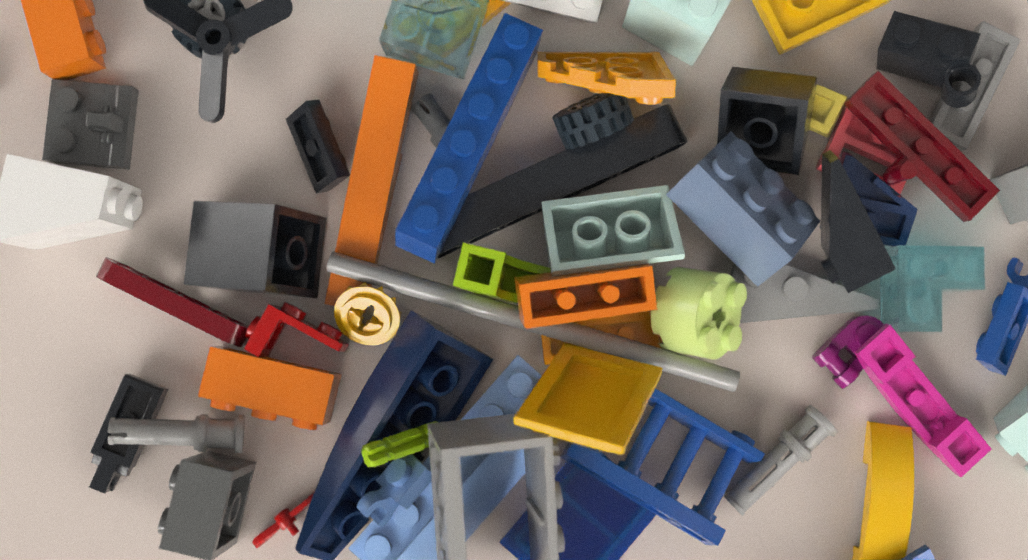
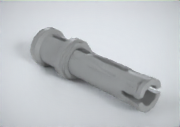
[724,405,838,516]
[108,414,245,453]

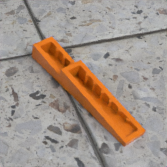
[324,55,419,313]

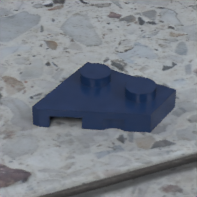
[819,151,918,249]

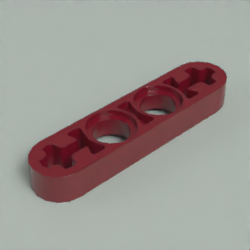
[96,257,249,347]

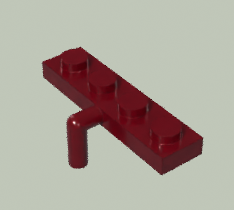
[843,71,1000,222]

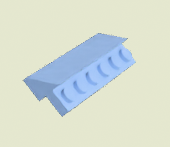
[348,355,542,560]

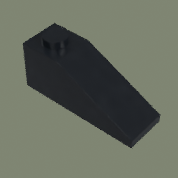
[821,150,896,293]

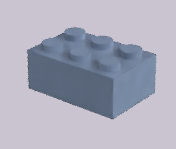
[666,132,820,287]

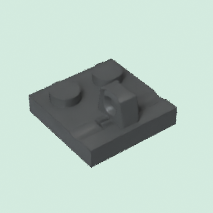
[42,79,139,170]

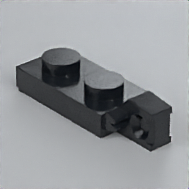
[89,374,169,494]

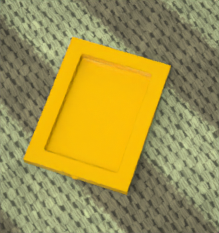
[514,343,663,455]

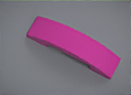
[855,324,992,477]

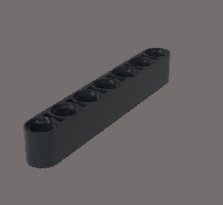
[437,104,688,259]

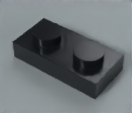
[286,100,350,194]

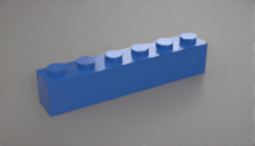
[395,13,543,264]

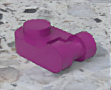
[812,315,884,389]

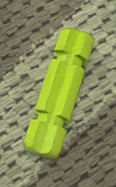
[361,421,439,468]

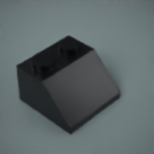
[717,67,817,175]

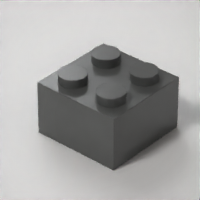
[158,451,256,560]

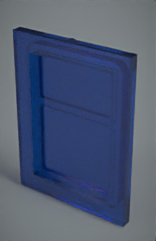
[499,454,656,560]

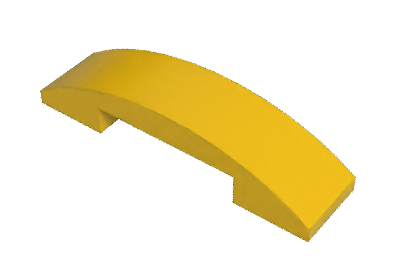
[852,421,914,560]

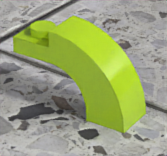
[453,243,551,304]

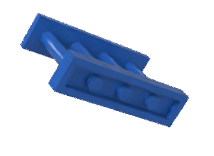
[560,388,765,546]

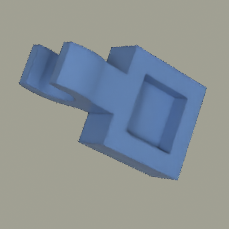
[356,454,431,527]

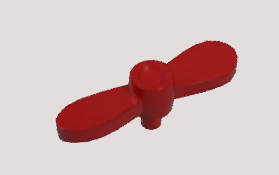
[252,491,315,548]

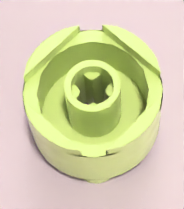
[651,267,747,360]

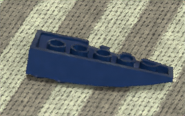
[295,310,494,560]

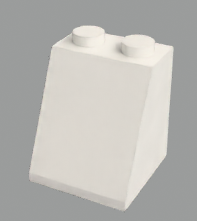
[0,154,143,250]

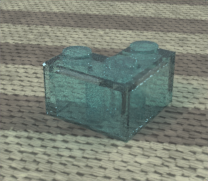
[880,245,985,333]

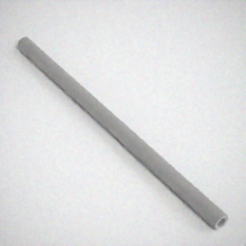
[327,252,740,392]

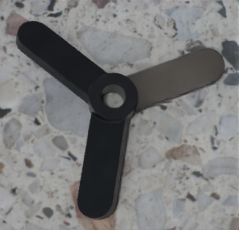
[143,0,293,123]

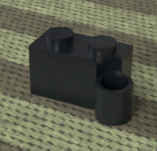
[876,11,981,108]

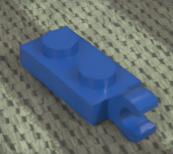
[976,257,1028,376]

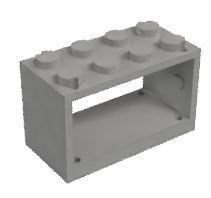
[427,414,565,560]

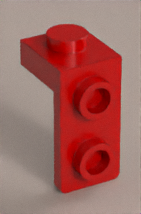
[244,302,349,357]

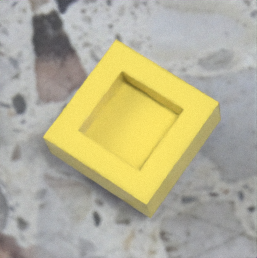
[809,84,847,138]

